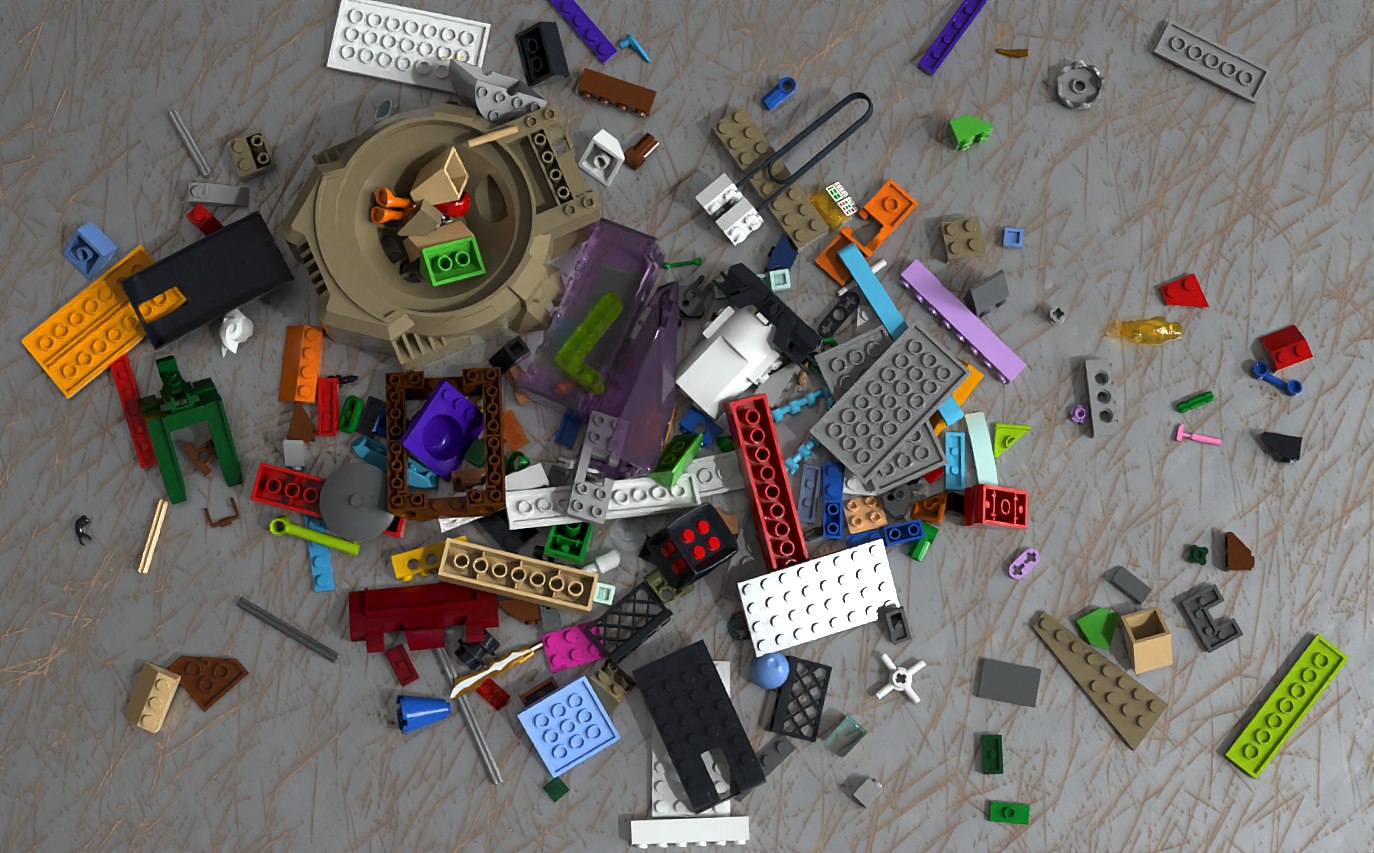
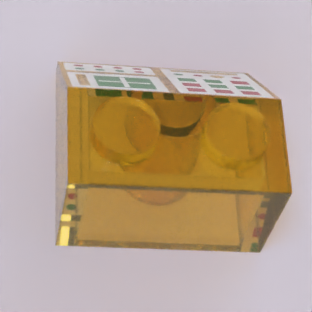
[809,181,861,233]

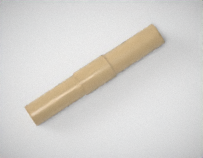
[468,125,519,147]

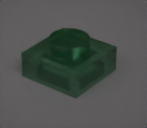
[543,776,570,803]

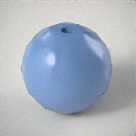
[750,651,789,689]

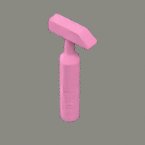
[1176,424,1221,446]

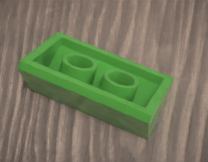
[420,236,486,287]
[645,432,703,489]

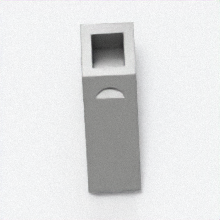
[754,362,801,411]

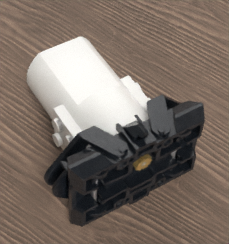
[669,263,825,420]

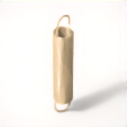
[797,361,810,392]

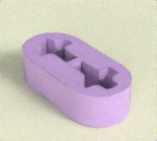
[1008,549,1040,580]

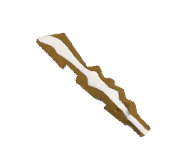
[450,641,544,700]

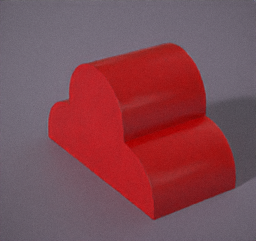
[964,484,1028,530]

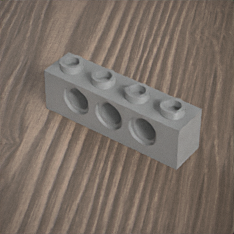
[1083,358,1119,439]

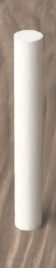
[837,258,887,297]

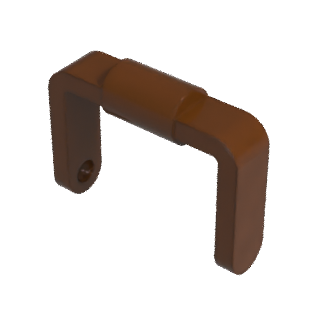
[204,498,240,528]

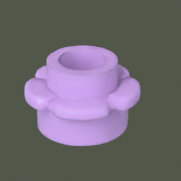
[1070,404,1089,423]

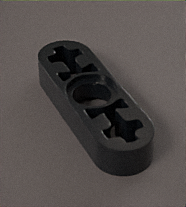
[818,292,860,338]

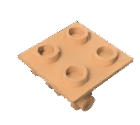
[843,496,888,534]

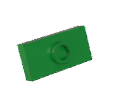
[989,802,1030,825]

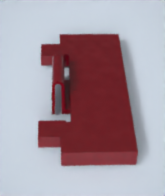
[349,582,499,653]

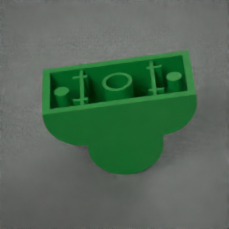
[544,522,595,565]

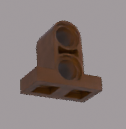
[183,438,218,479]

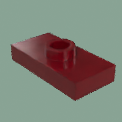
[385,644,420,687]

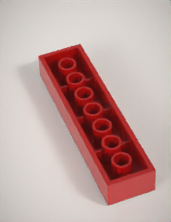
[250,462,408,539]

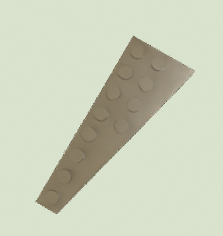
[1032,611,1168,750]

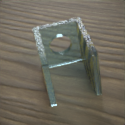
[824,715,867,758]

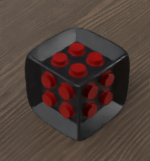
[647,502,739,590]

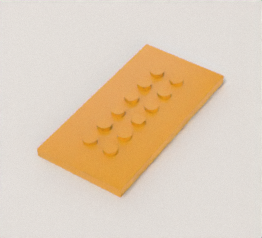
[21,244,188,399]

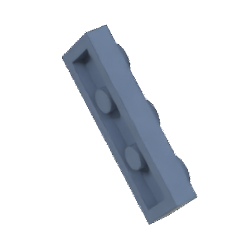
[797,464,823,524]

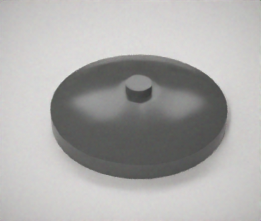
[319,463,395,541]

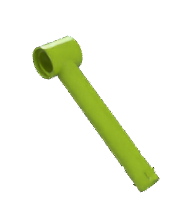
[270,515,360,556]

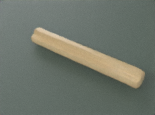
[137,499,168,574]

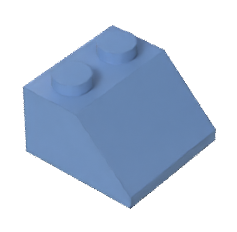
[62,222,118,280]

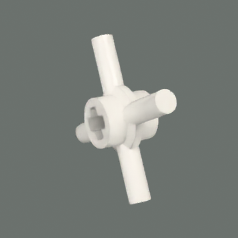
[875,654,926,705]

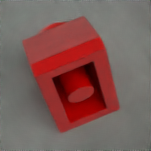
[186,203,224,236]

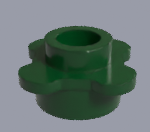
[1188,545,1208,565]

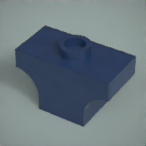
[765,234,799,273]

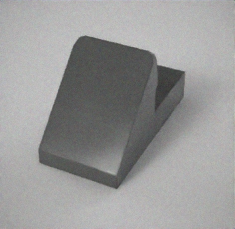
[884,606,912,645]

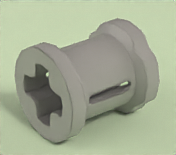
[1047,305,1067,325]

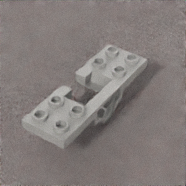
[565,410,628,527]

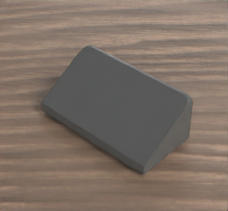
[1110,566,1152,605]

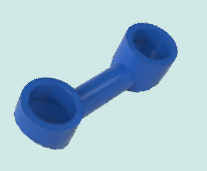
[1252,361,1302,397]

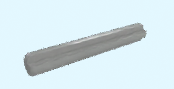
[168,109,212,177]

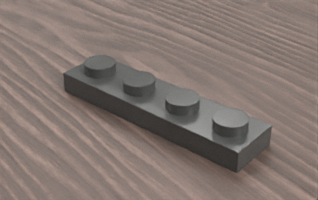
[730,735,796,802]

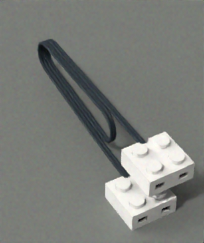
[695,92,874,245]

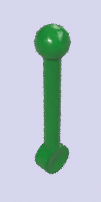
[663,258,702,270]

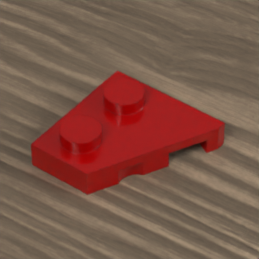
[1159,273,1209,309]

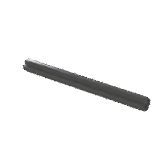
[237,597,340,663]

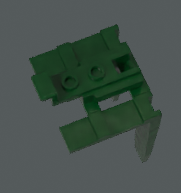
[136,355,242,505]

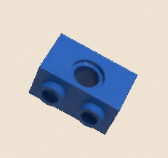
[678,405,723,449]

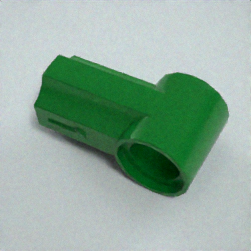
[906,521,939,562]

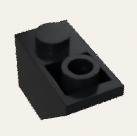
[488,336,531,375]

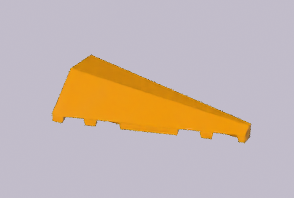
[929,358,984,437]

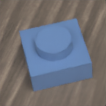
[1003,227,1024,249]

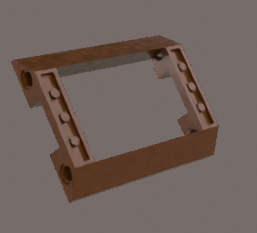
[385,367,506,520]

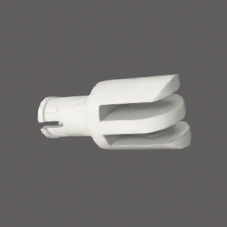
[557,455,602,480]
[579,549,621,573]

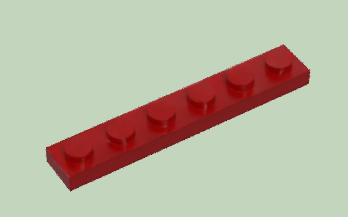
[110,354,158,469]

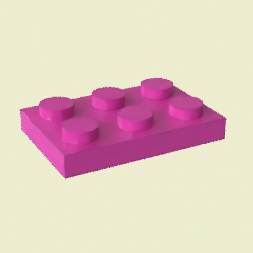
[541,620,606,673]

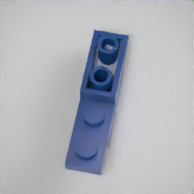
[822,462,843,539]
[845,519,925,548]

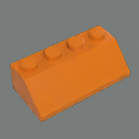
[278,325,325,406]

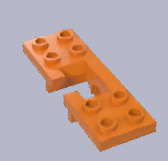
[814,178,919,287]

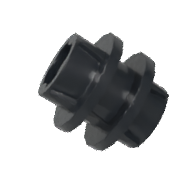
[454,628,500,672]

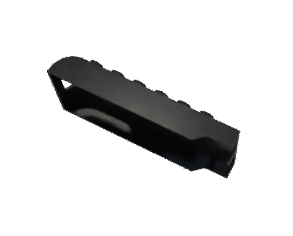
[120,211,295,350]
[632,639,767,815]

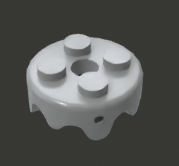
[1056,60,1105,110]

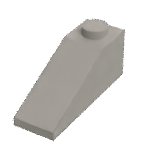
[188,183,249,207]

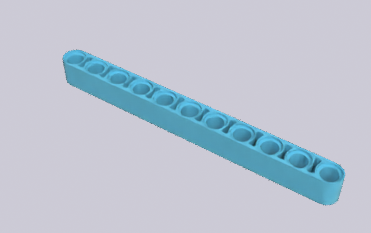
[837,242,964,426]

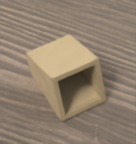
[410,146,469,205]
[1121,606,1172,674]

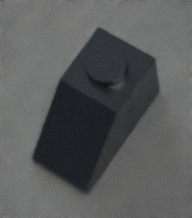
[1260,432,1302,465]

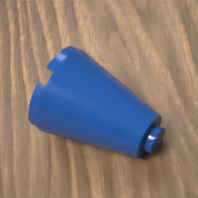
[396,695,451,734]

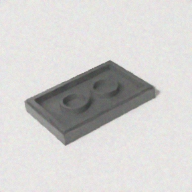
[977,659,1042,708]

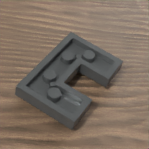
[1180,584,1243,653]

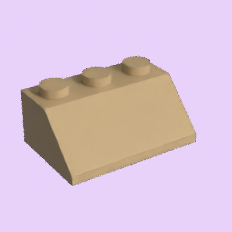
[403,219,474,263]
[124,661,181,733]

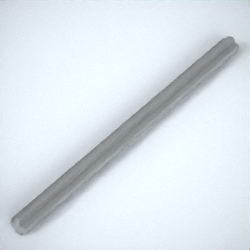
[435,648,503,785]

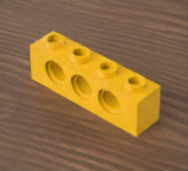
[391,535,468,582]

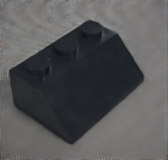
[515,21,570,88]
[476,508,539,554]

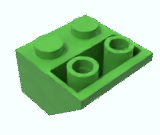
[946,115,993,151]

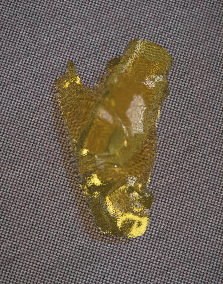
[1120,316,1183,346]

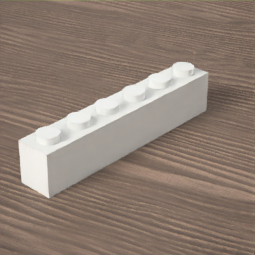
[436,463,550,532]
[631,816,749,848]

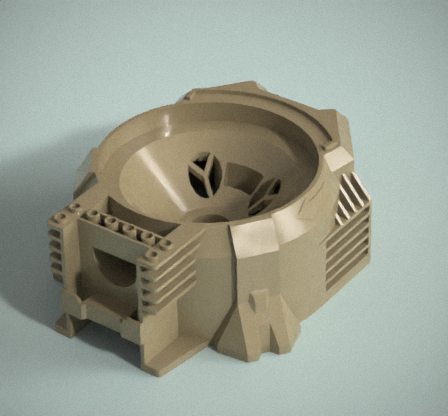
[281,101,602,372]

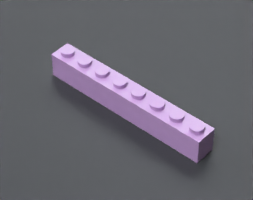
[899,259,1026,384]

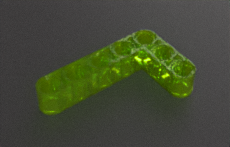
[555,292,623,394]

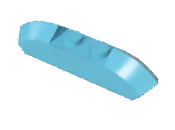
[350,436,437,489]

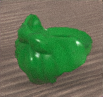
[505,451,530,475]

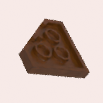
[167,655,250,713]

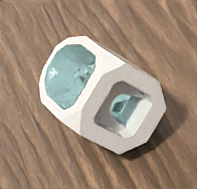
[374,98,399,124]

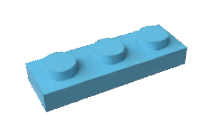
[945,432,965,491]

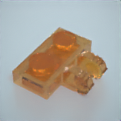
[503,409,530,452]

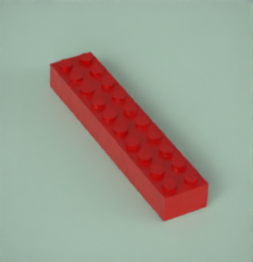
[723,393,809,573]

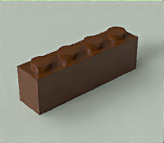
[578,68,657,118]

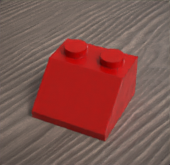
[1259,325,1313,374]

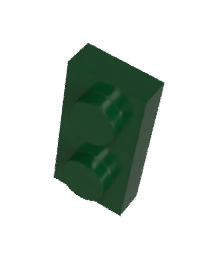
[981,735,1004,775]

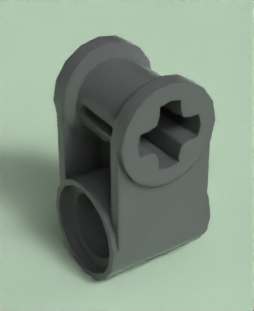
[539,605,563,634]

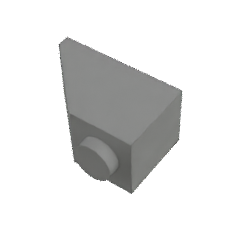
[283,440,307,472]

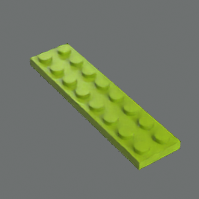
[1224,634,1349,780]

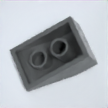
[964,269,1010,318]

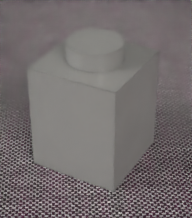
[852,778,883,809]

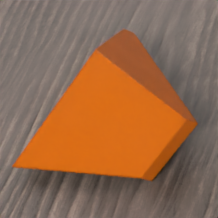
[910,490,948,526]

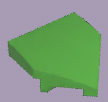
[1074,608,1119,650]

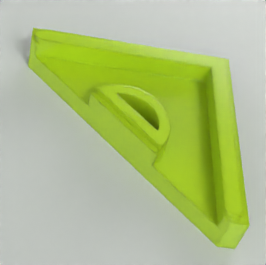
[993,423,1031,459]

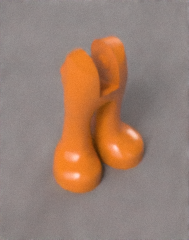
[370,187,417,224]

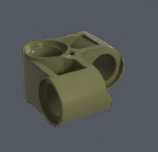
[643,567,695,605]

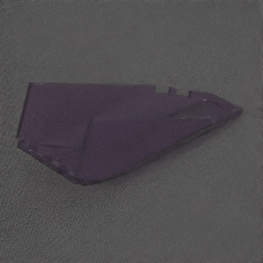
[576,281,679,480]

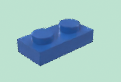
[554,406,585,449]

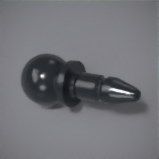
[326,375,359,388]

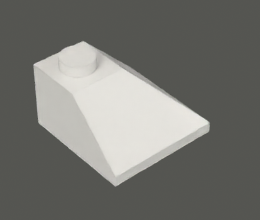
[578,129,625,187]

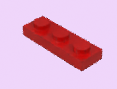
[317,378,339,436]

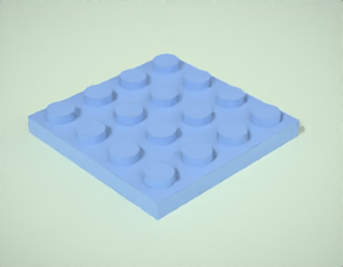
[516,673,621,778]

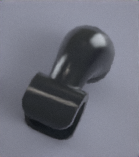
[75,515,92,546]

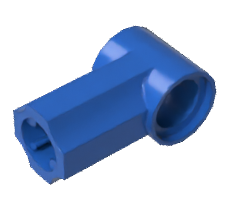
[761,77,796,112]

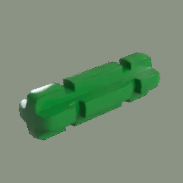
[1177,391,1214,413]

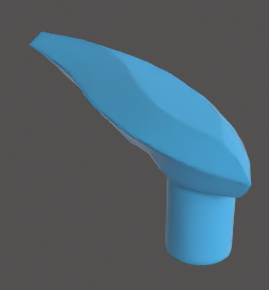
[619,33,650,63]

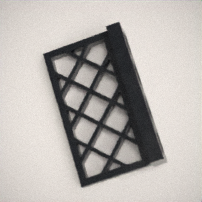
[584,582,674,667]
[768,656,832,743]

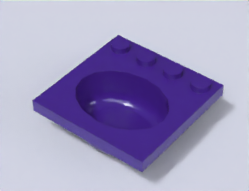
[398,379,484,483]

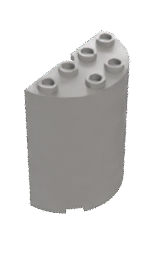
[449,58,547,126]

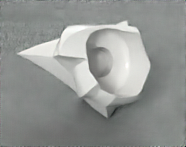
[217,309,254,358]

